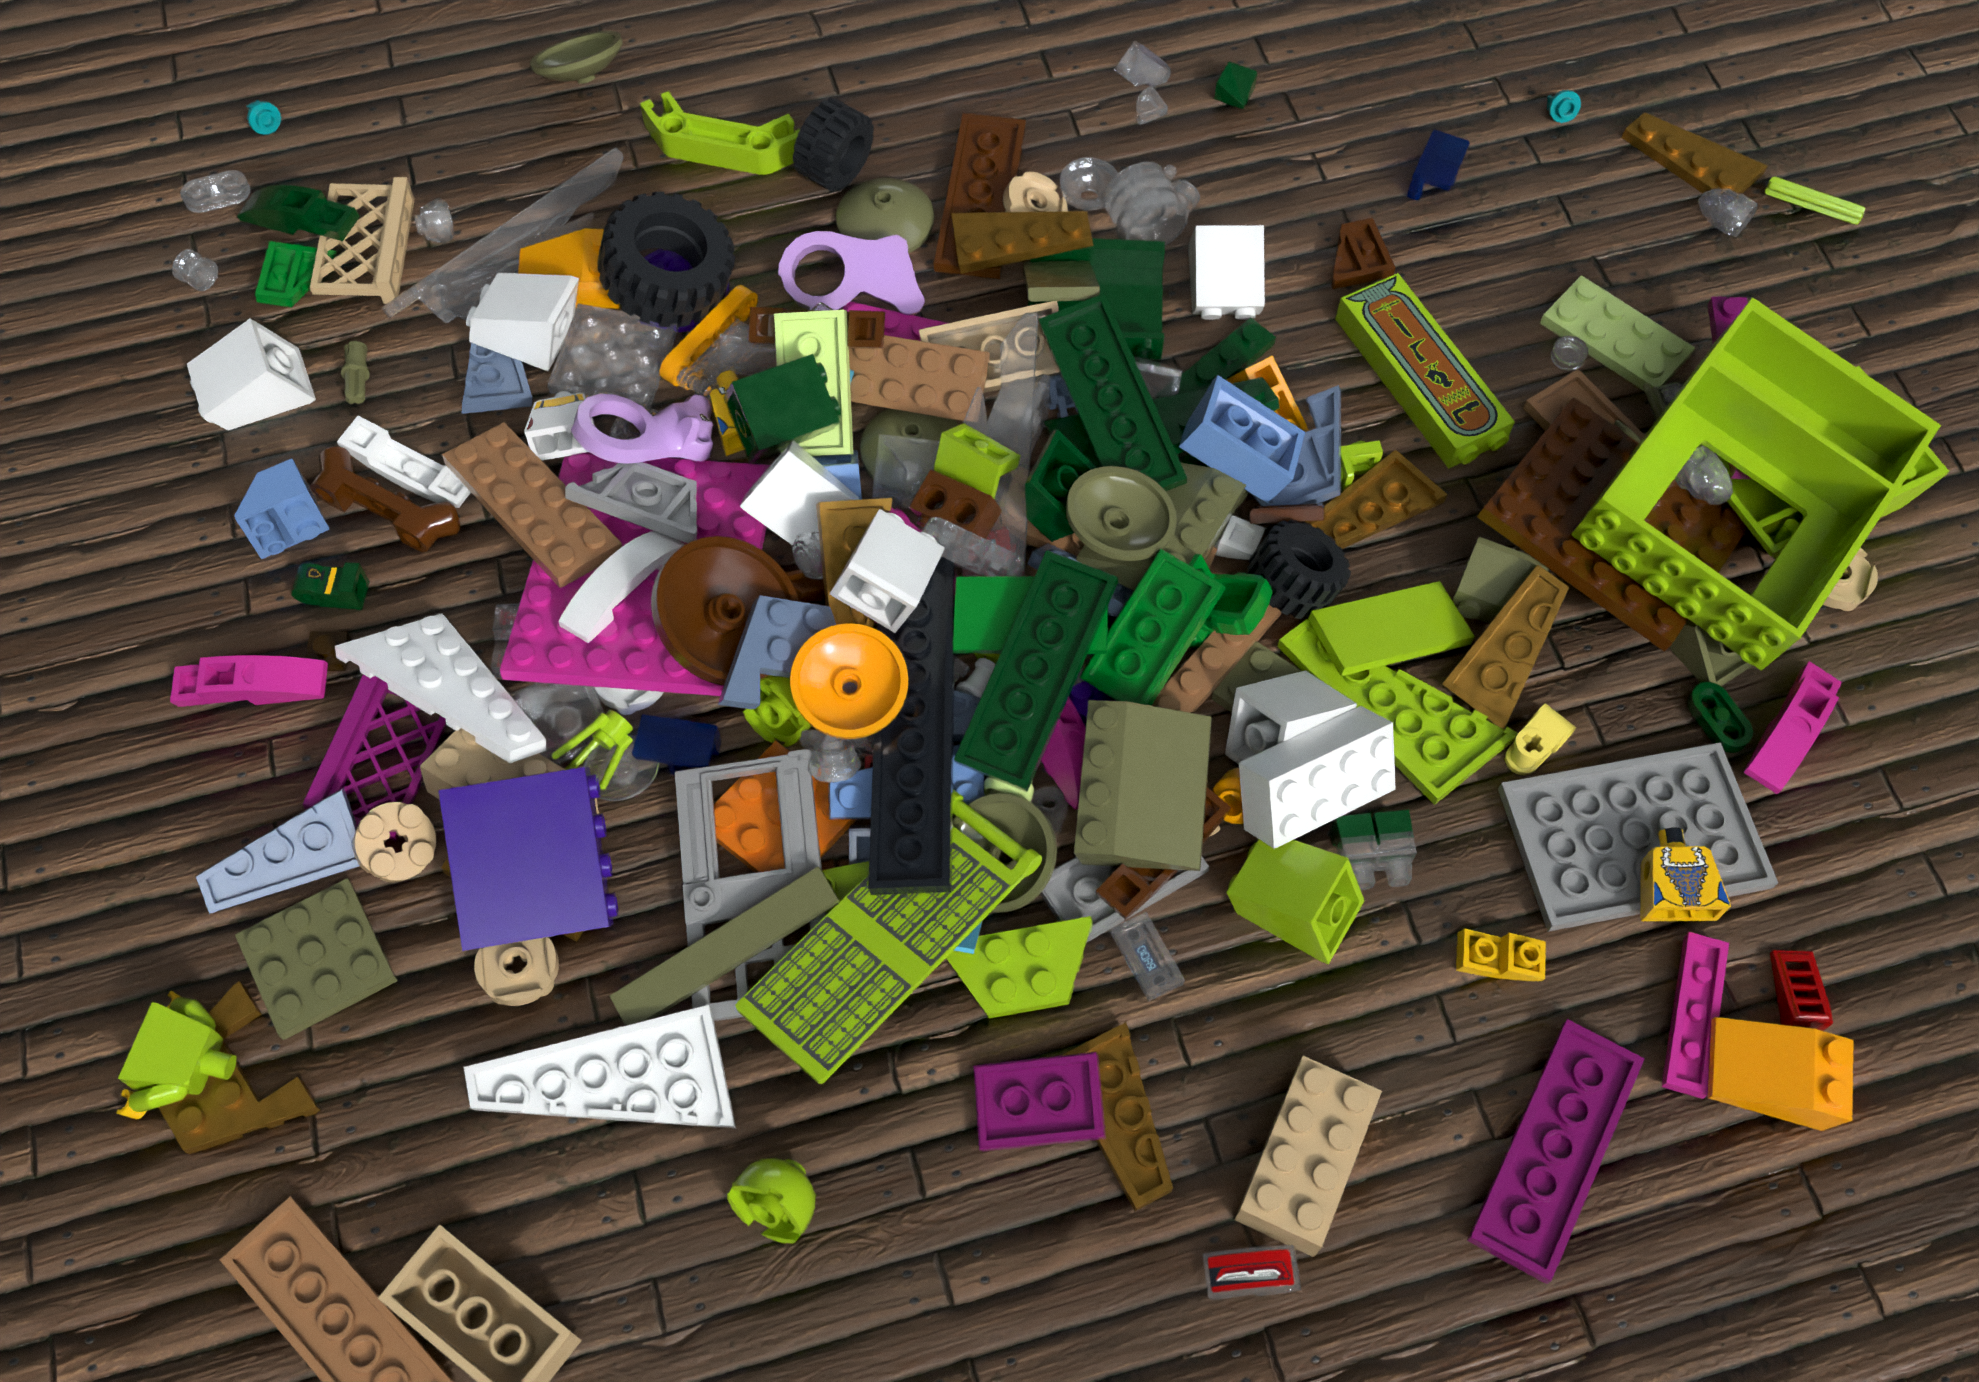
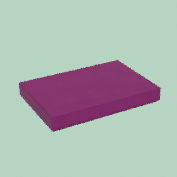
[973,1052,1106,1152]

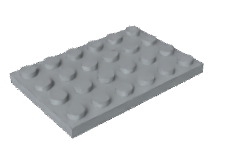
[1498,742,1778,932]

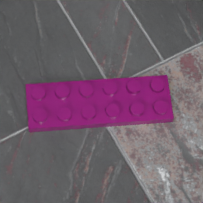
[1467,1019,1645,1284]

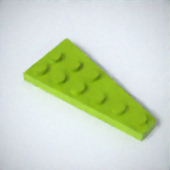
[1277,619,1518,805]

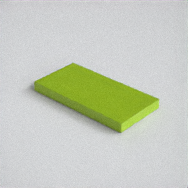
[1308,581,1475,676]

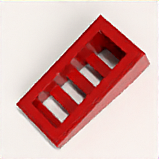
[1770,950,1833,1031]

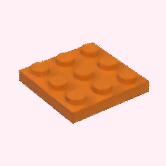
[714,740,857,873]

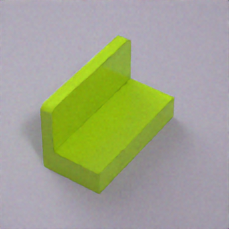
[934,423,1021,499]

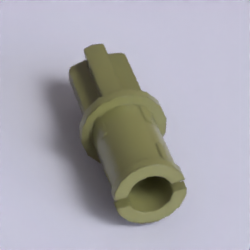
[341,341,370,404]

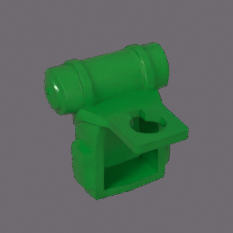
[1189,554,1273,649]

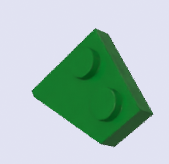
[255,241,337,308]

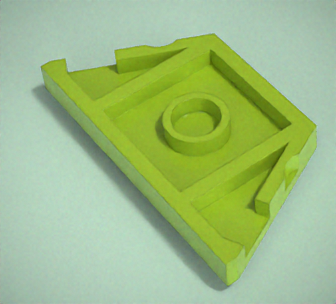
[946,916,1093,1018]

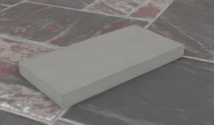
[1040,856,1209,943]

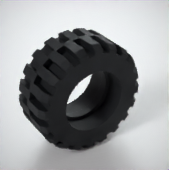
[597,192,735,327]

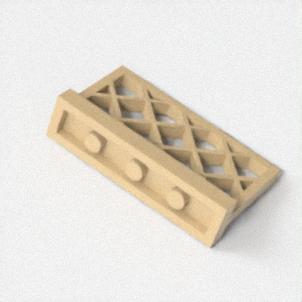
[310,177,414,304]

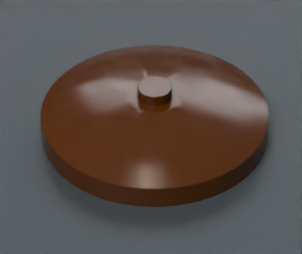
[651,536,799,686]

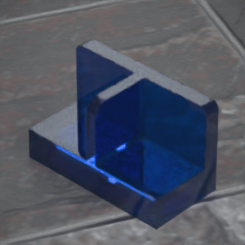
[1407,129,1470,201]
[632,714,722,775]

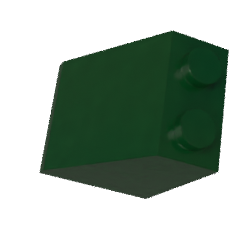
[723,354,841,464]

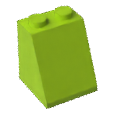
[1227,839,1365,965]

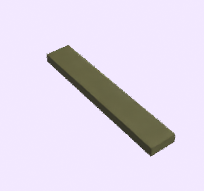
[610,866,840,1026]

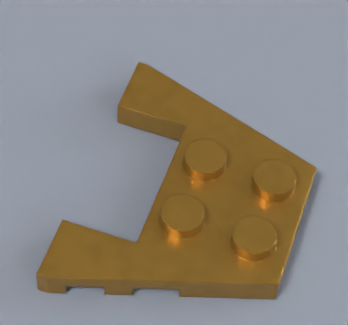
[158,982,320,1154]

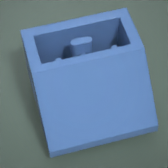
[234,458,330,559]

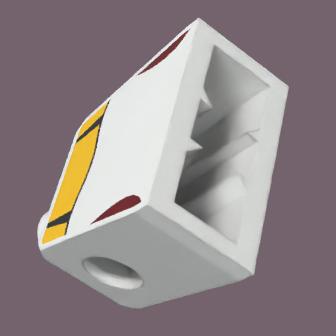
[525,391,595,461]

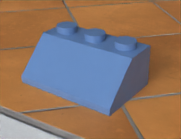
[1179,375,1305,503]

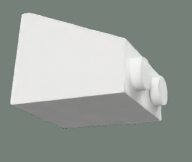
[1188,226,1265,320]
[466,273,579,371]
[187,319,316,430]
[740,440,859,558]
[830,509,945,633]
[1225,670,1357,764]

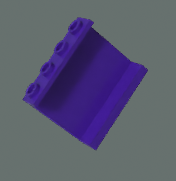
[438,767,619,951]

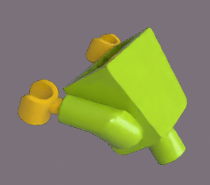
[116,991,237,1119]

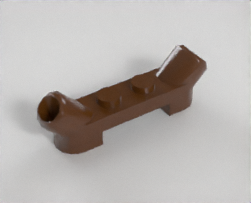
[310,446,461,552]

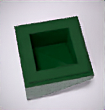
[1214,61,1257,109]

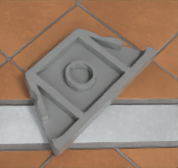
[565,462,697,543]

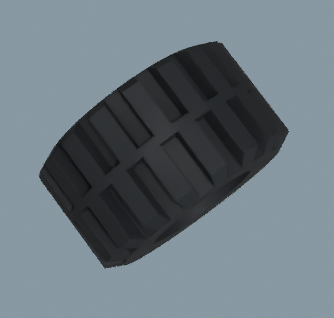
[793,98,874,192]
[1247,520,1351,619]

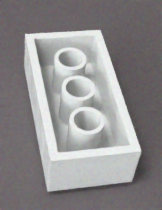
[1239,706,1395,849]

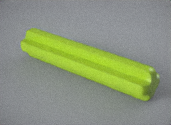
[1765,176,1865,225]

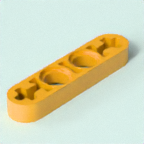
[659,285,758,387]

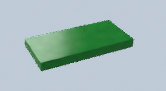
[1080,549,1226,706]
[953,576,1108,654]

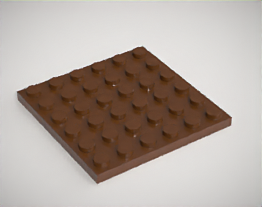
[1477,397,1748,652]

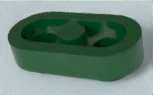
[1687,682,1753,753]

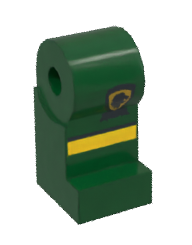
[291,562,370,610]

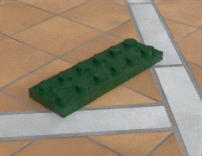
[1038,293,1187,491]
[954,550,1119,792]

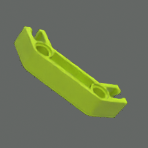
[640,91,800,175]

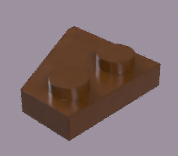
[1331,217,1396,289]

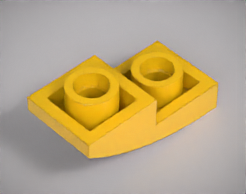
[1456,929,1546,982]

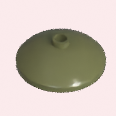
[530,31,623,84]
[836,178,934,254]
[860,408,958,494]
[1066,466,1177,561]
[952,793,1057,913]

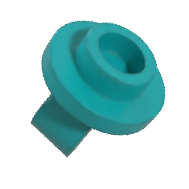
[1546,90,1581,123]
[246,100,281,135]

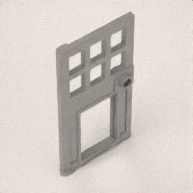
[675,749,826,1021]

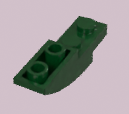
[237,185,360,241]

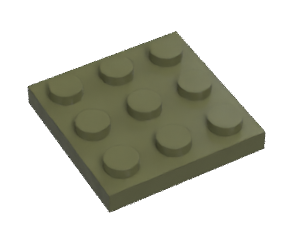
[235,878,398,1040]

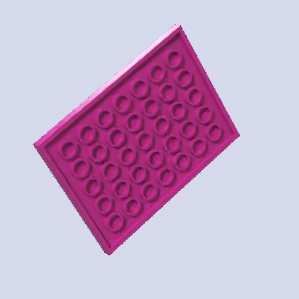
[500,452,771,696]

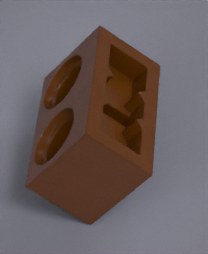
[909,469,1002,548]

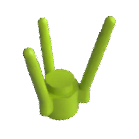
[551,710,633,790]

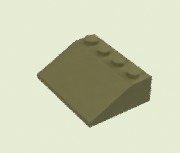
[1076,463,1246,591]
[1074,700,1212,871]

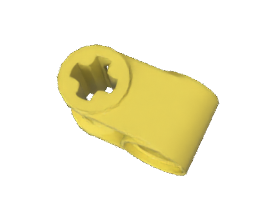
[1505,703,1576,776]

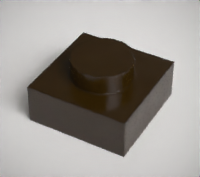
[305,631,352,671]

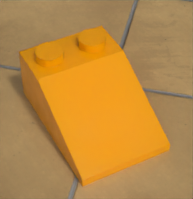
[518,228,619,309]
[1708,1017,1853,1131]

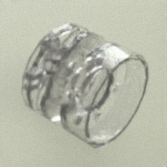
[1102,162,1189,246]

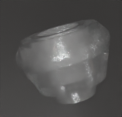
[415,198,454,244]
[792,532,823,580]
[807,735,861,782]

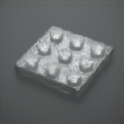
[547,304,678,411]

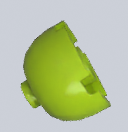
[743,675,811,747]
[727,1158,816,1243]

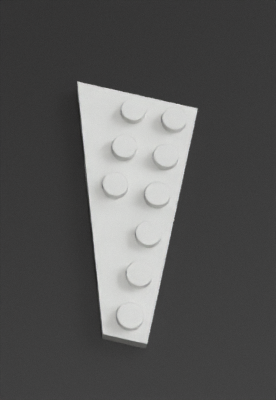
[335,613,546,763]
[464,1005,736,1128]

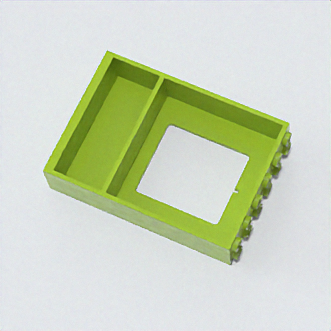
[1571,297,1941,671]

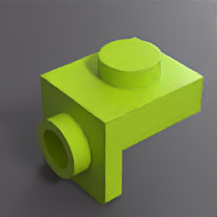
[1341,440,1383,492]

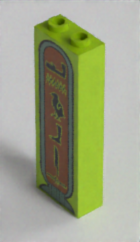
[1335,273,1515,469]

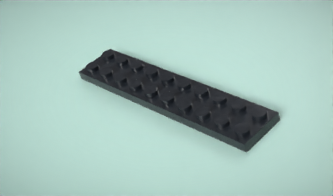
[868,543,956,895]

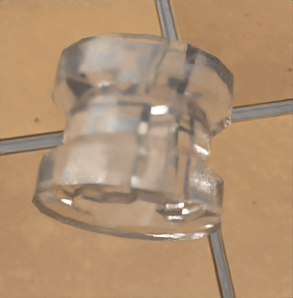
[172,249,218,291]

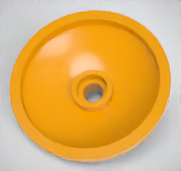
[790,623,908,739]

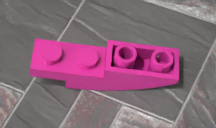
[170,655,328,707]
[1744,661,1842,794]
[1041,697,1086,810]

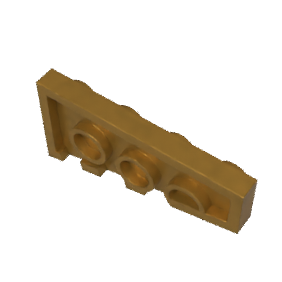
[951,211,1093,274]
[1443,565,1569,729]

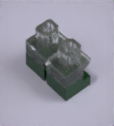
[1329,809,1417,890]

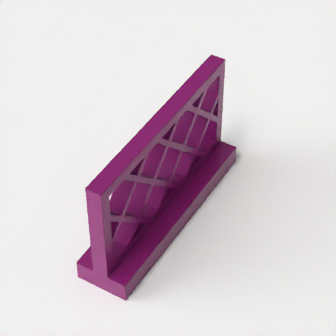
[303,674,447,841]

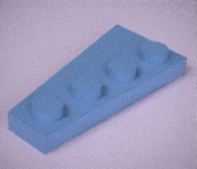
[828,744,985,820]

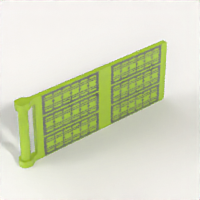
[735,789,1042,1084]

